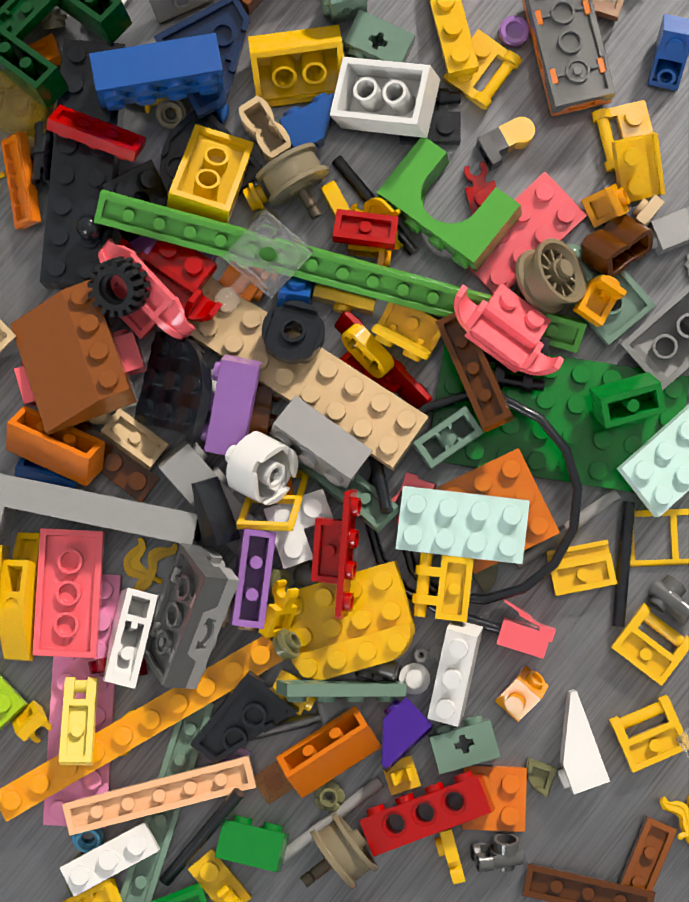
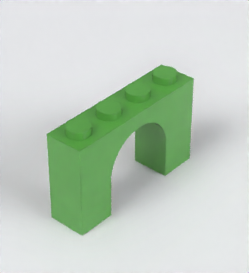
[377,137,522,272]

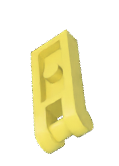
[59,677,99,765]

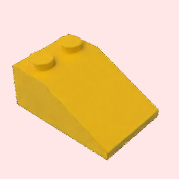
[167,124,254,224]

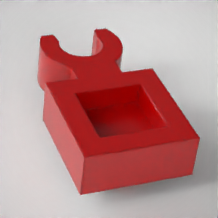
[463,161,496,216]

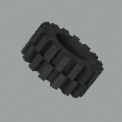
[87,256,151,318]

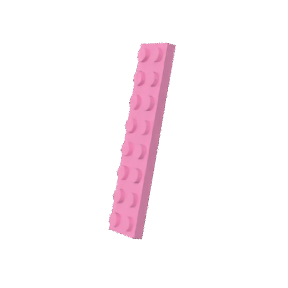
[43,574,122,828]

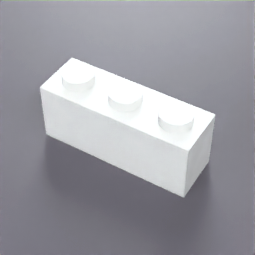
[427,621,483,727]

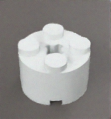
[225,431,298,505]

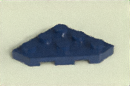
[154,0,250,119]

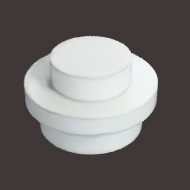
[399,663,430,695]

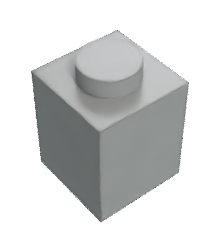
[647,208,689,256]

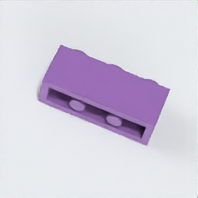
[201,354,262,455]
[228,528,276,629]

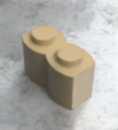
[239,96,292,163]

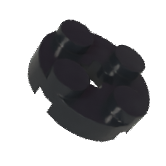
[262,301,325,364]

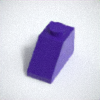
[382,697,433,773]

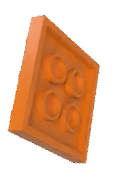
[434,448,560,574]

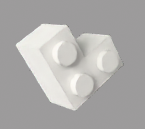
[263,489,333,570]

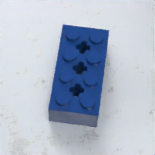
[89,33,223,111]

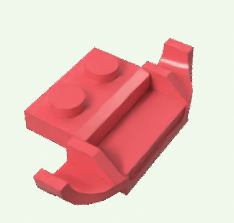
[98,238,196,340]
[454,283,565,376]

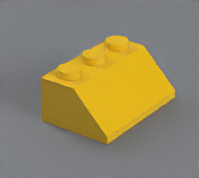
[248,25,344,107]

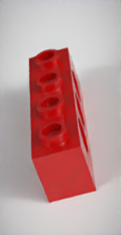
[359,770,495,857]

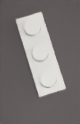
[60,821,160,896]

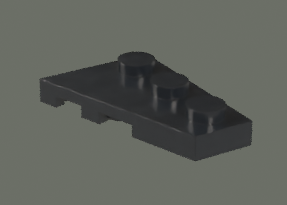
[190,669,299,764]

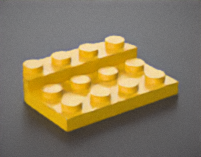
[289,561,415,680]

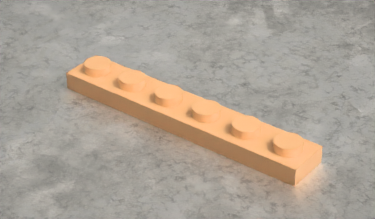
[62,755,257,836]

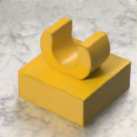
[11,700,52,743]
[381,754,421,796]

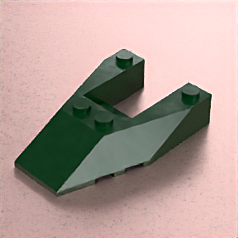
[0,0,132,109]

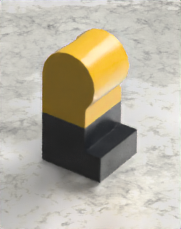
[476,117,535,171]

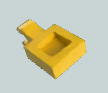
[258,579,299,638]

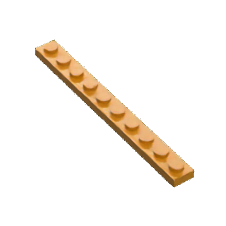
[0,636,283,822]

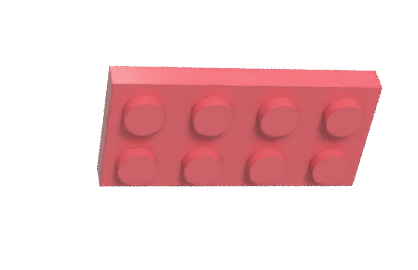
[467,172,587,294]
[33,528,105,658]

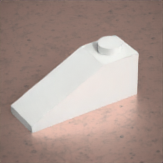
[103,588,158,689]
[557,689,610,795]

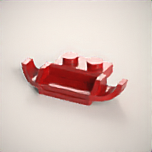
[118,238,223,322]

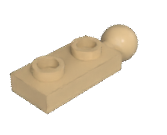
[88,409,169,471]

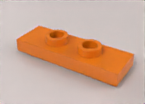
[1,131,41,230]

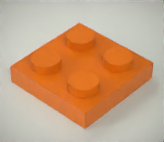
[461,765,527,832]

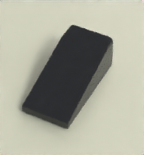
[191,476,240,546]

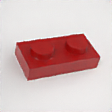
[332,209,399,250]

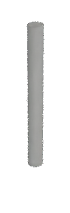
[515,489,621,570]
[283,776,384,864]

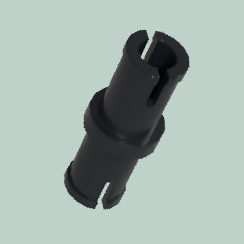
[30,121,53,186]

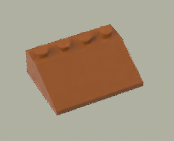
[10,279,137,435]

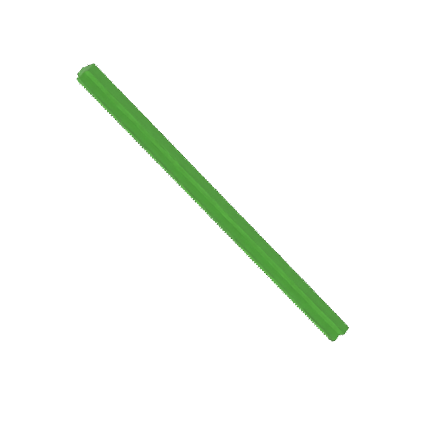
[94,189,587,353]

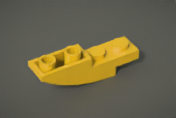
[0,532,40,662]

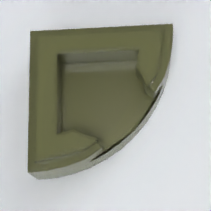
[472,563,498,594]
[525,757,558,798]

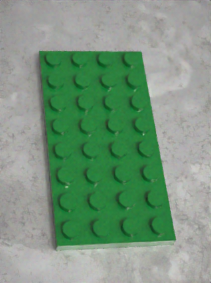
[431,342,689,494]

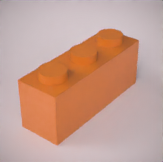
[6,405,105,487]
[276,705,382,799]

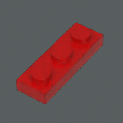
[46,105,147,162]

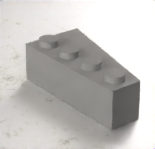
[157,438,265,556]

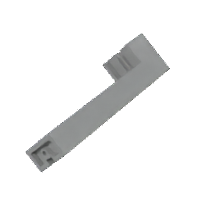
[0,473,200,545]

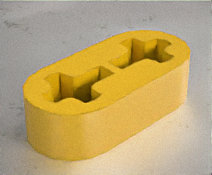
[320,180,350,218]
[341,324,394,378]

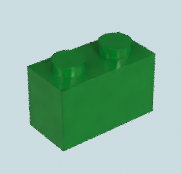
[589,372,666,429]
[215,815,290,872]

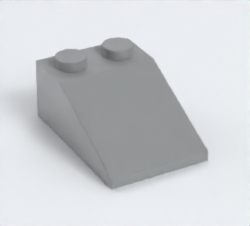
[621,284,689,390]

